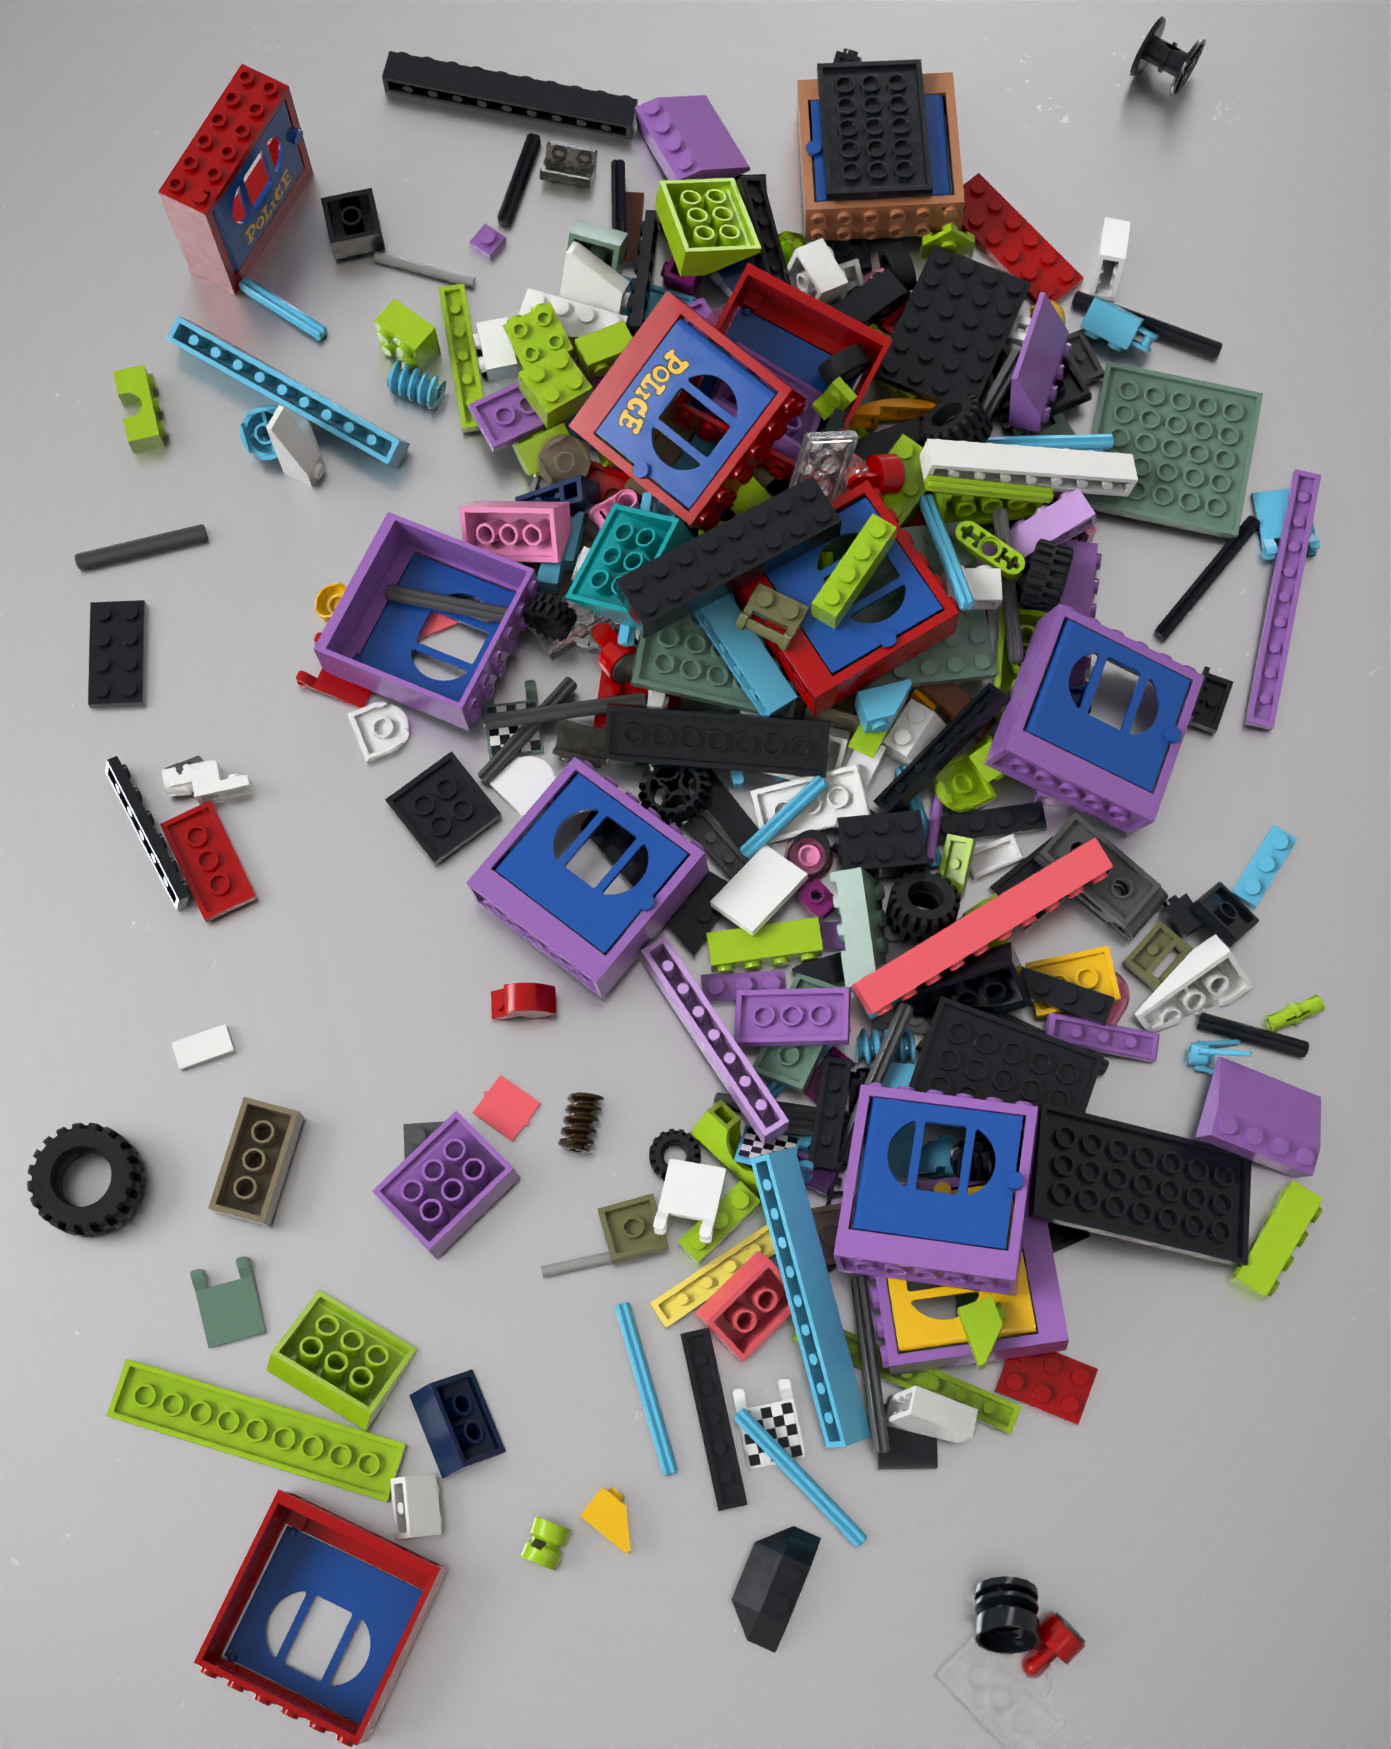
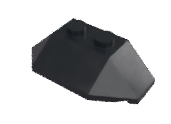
[731,1526,821,1653]

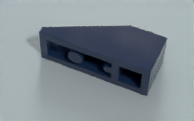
[515,475,601,517]

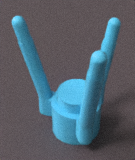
[1189,1039,1252,1075]

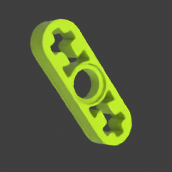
[955,521,1025,579]

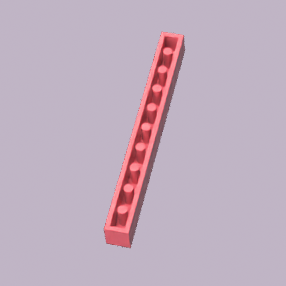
[851,837,1113,1016]

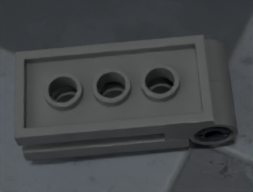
[1034,812,1168,940]

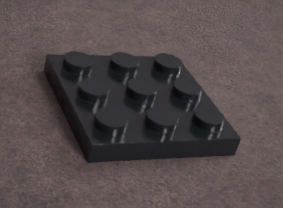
[385,751,502,865]

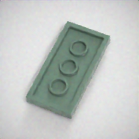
[753,973,840,1093]

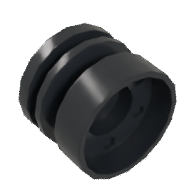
[974,1576,1040,1654]

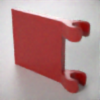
[296,632,372,709]

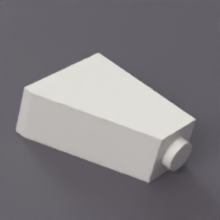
[1089,217,1131,302]
[559,241,632,314]
[885,1385,978,1443]

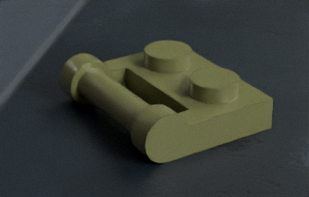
[735,583,809,651]
[1122,920,1194,992]

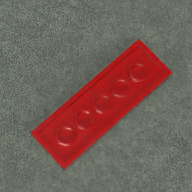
[951,173,1084,304]

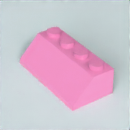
[459,501,572,563]

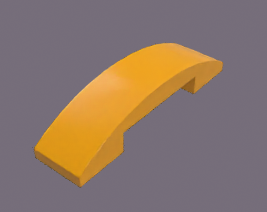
[850,398,937,430]

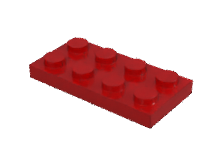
[160,800,257,923]

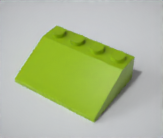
[655,178,762,276]
[266,1289,417,1431]

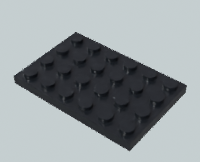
[817,59,933,200]
[873,245,1031,404]
[908,996,1104,1137]

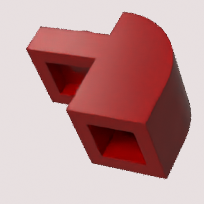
[491,982,556,1021]

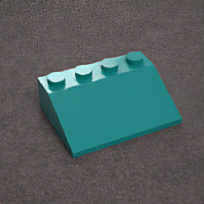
[565,503,693,629]

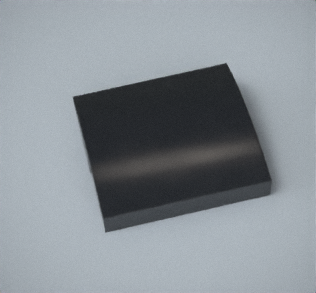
[877,1404,938,1470]

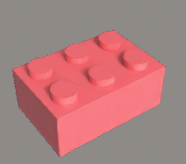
[695,1251,791,1362]

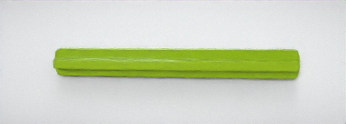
[924,475,1054,503]

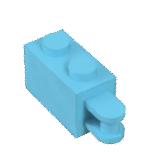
[1080,296,1159,353]

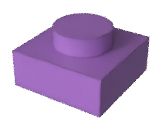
[470,223,506,261]

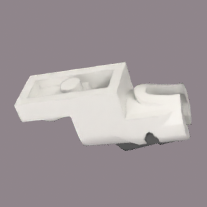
[162,756,254,805]

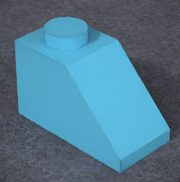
[854,679,912,733]

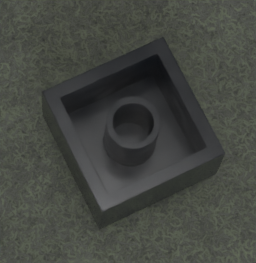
[321,188,385,259]

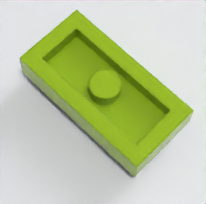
[938,834,976,894]

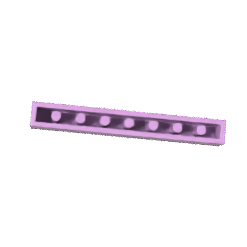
[641,936,789,1145]

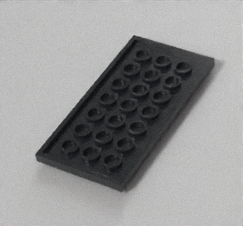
[1028,1102,1252,1267]

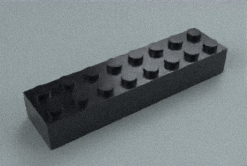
[615,476,842,638]

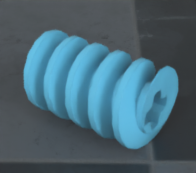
[387,359,446,410]
[856,1029,915,1065]

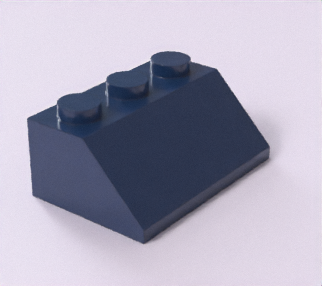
[409,1369,506,1479]

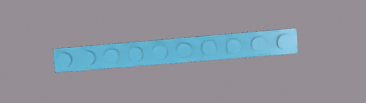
[166,316,410,467]
[750,1147,871,1448]

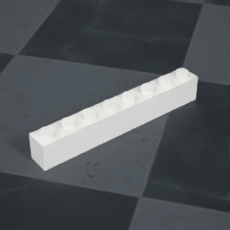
[920,439,1138,497]

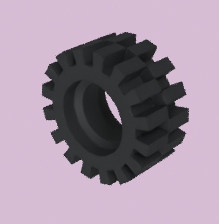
[523,592,577,641]
[649,1129,701,1181]

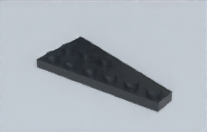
[581,811,728,959]

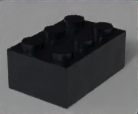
[834,810,928,878]

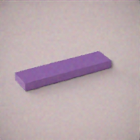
[1045,1013,1160,1062]

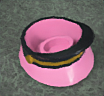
[784,830,834,882]

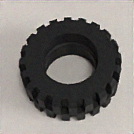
[27,1123,146,1237]

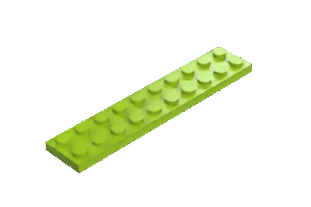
[106,1359,407,1503]

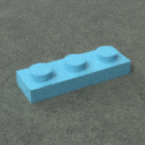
[1232,825,1298,909]

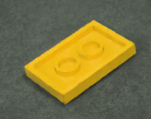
[1025,945,1121,1019]

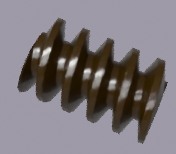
[558,1092,604,1155]

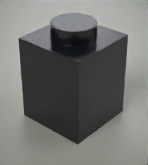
[1159,893,1205,939]

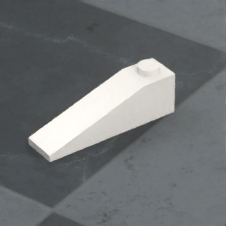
[266,405,325,487]
[1134,934,1254,1032]

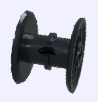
[1130,16,1206,98]

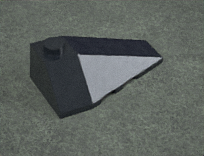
[907,942,1032,1017]

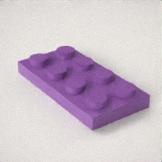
[734,987,851,1047]

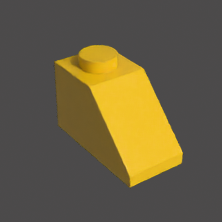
[580,1486,632,1554]

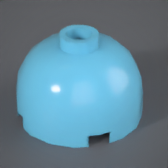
[240,405,278,460]
[918,1135,958,1180]

